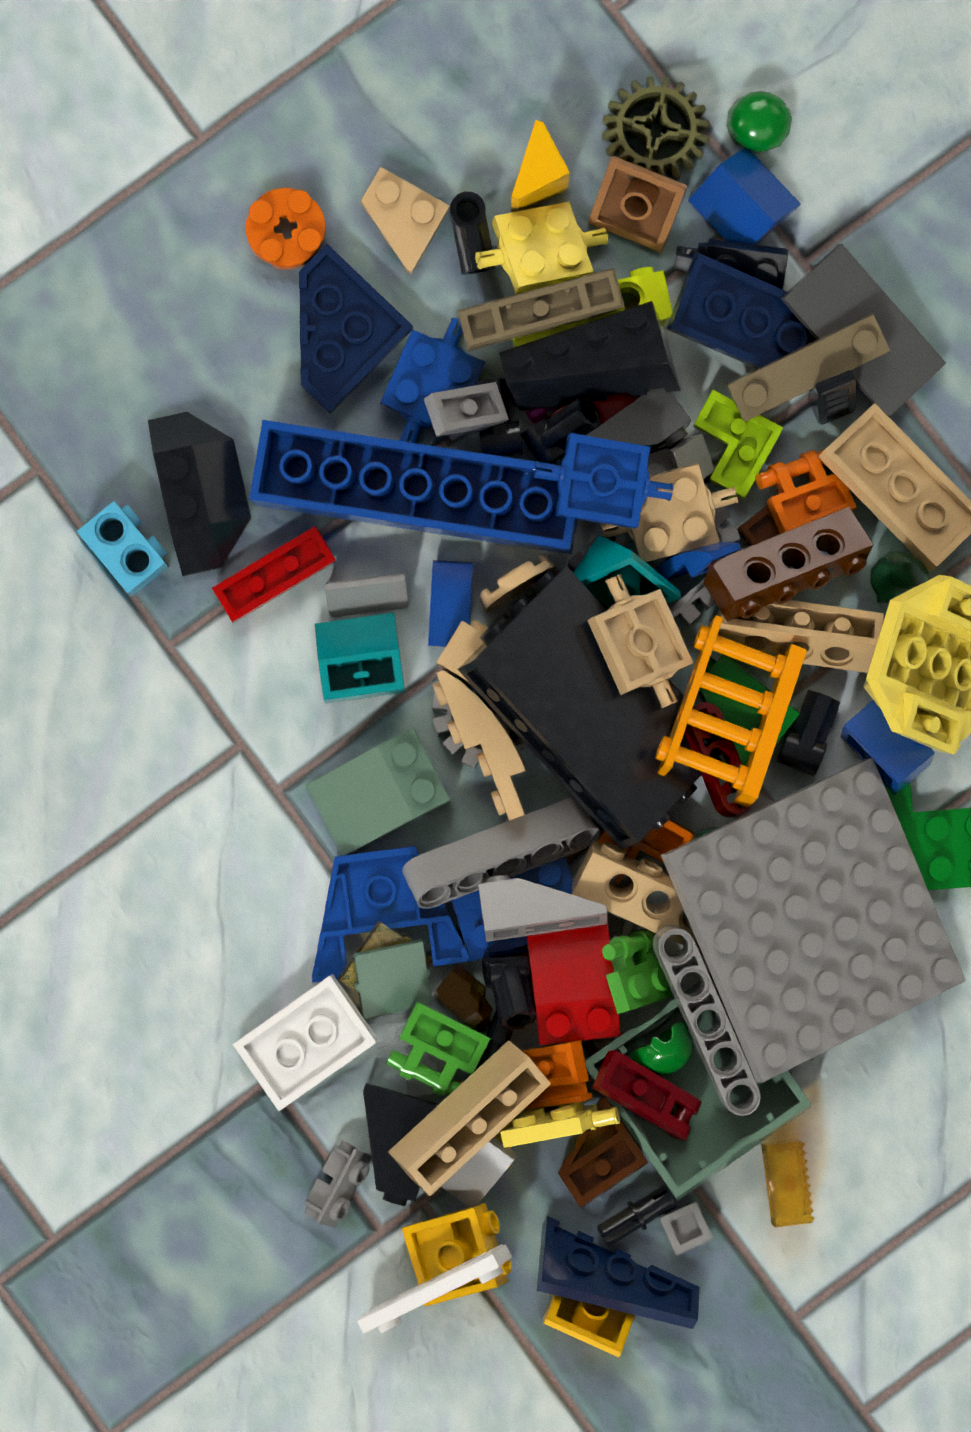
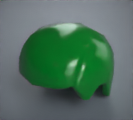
[726,91,792,153]
[631,1021,692,1076]

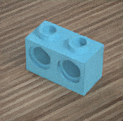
[76,501,168,598]

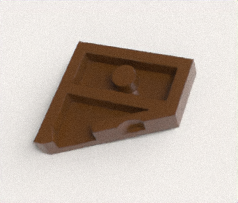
[558,1096,648,1208]

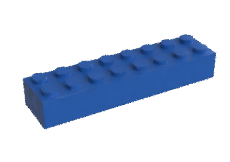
[249,420,578,555]

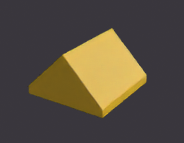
[511,120,570,212]
[543,1295,635,1357]

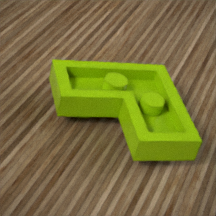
[693,390,783,499]

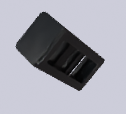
[808,370,856,425]

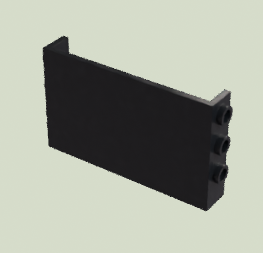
[457,566,722,849]

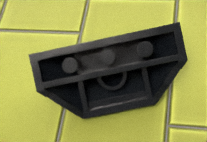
[148,412,251,577]

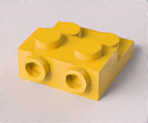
[402,1202,512,1307]

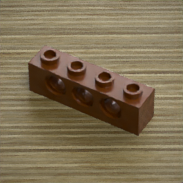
[703,507,873,622]

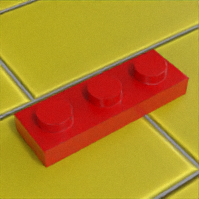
[212,526,337,624]

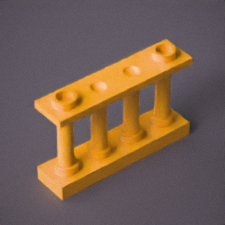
[655,615,807,808]

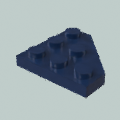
[299,244,414,414]

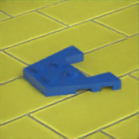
[312,846,470,983]

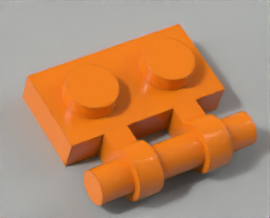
[755,449,857,534]

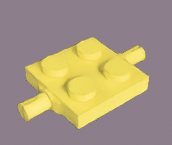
[475,201,608,294]
[495,1102,620,1148]

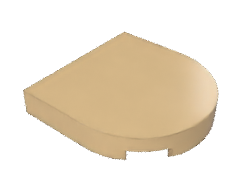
[480,554,556,614]

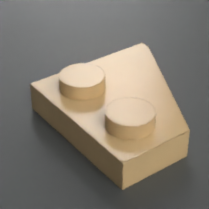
[361,167,450,275]

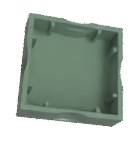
[585,973,811,1201]

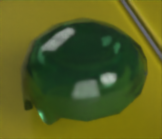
[870,551,930,604]

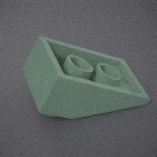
[306,728,450,856]

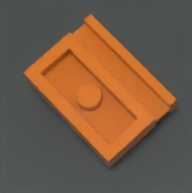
[521,1040,593,1110]

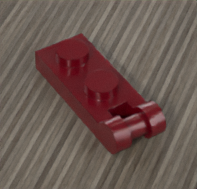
[592,1050,702,1141]

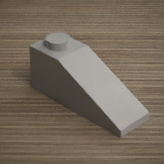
[478,875,607,942]

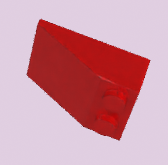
[527,921,621,1045]

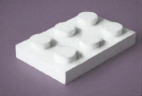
[232,974,379,1111]

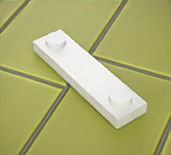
[357,1244,512,1334]

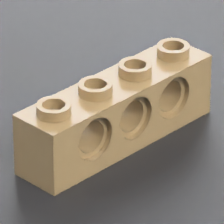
[717,600,884,673]
[572,841,702,954]

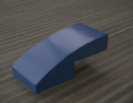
[656,541,742,581]
[428,560,473,647]

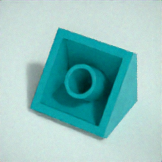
[573,535,681,610]

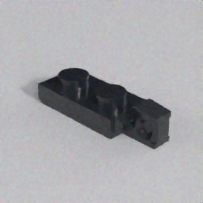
[674,239,788,290]

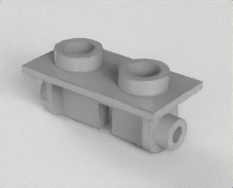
[304,1140,372,1228]

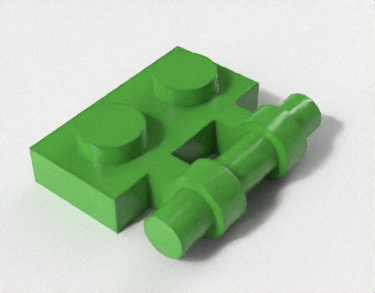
[602,929,674,1014]
[386,1002,490,1097]

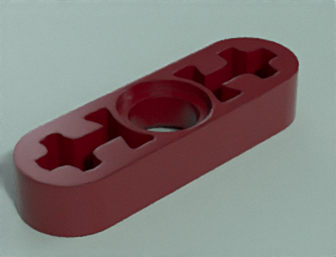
[685,702,753,818]

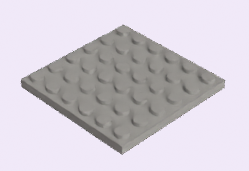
[661,758,966,1083]

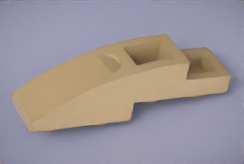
[432,670,526,821]

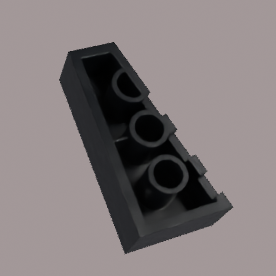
[499,301,681,411]

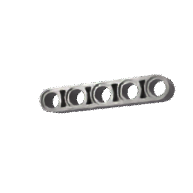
[402,797,601,908]
[653,925,761,1116]

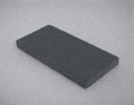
[781,244,946,417]

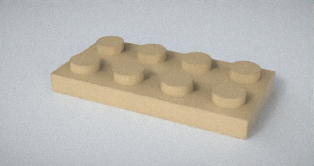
[818,403,971,572]

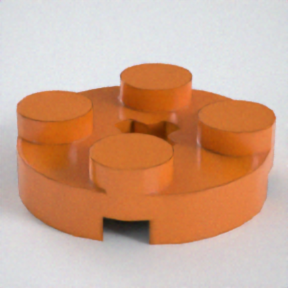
[245,188,326,270]

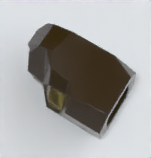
[432,963,493,1032]

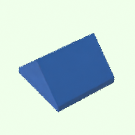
[688,147,801,245]

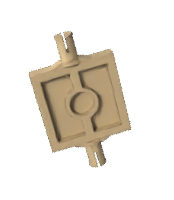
[601,463,738,562]
[587,574,693,708]

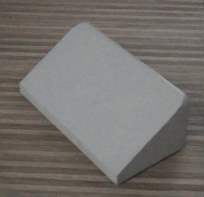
[324,573,409,617]

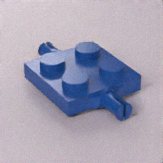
[380,318,485,443]
[533,433,673,529]

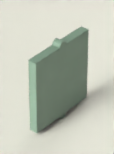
[353,939,431,1019]

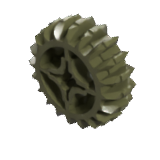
[602,76,710,181]

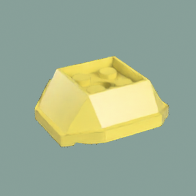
[864,575,971,755]

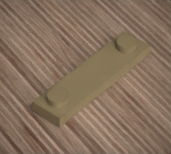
[457,268,625,351]
[726,313,891,422]

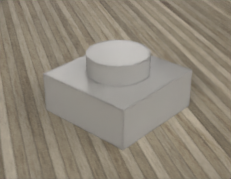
[659,1200,713,1256]

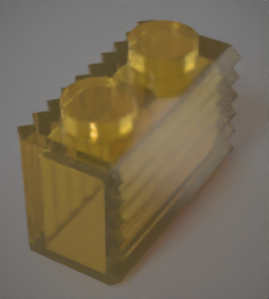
[761,1139,815,1227]

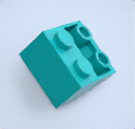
[314,613,405,704]

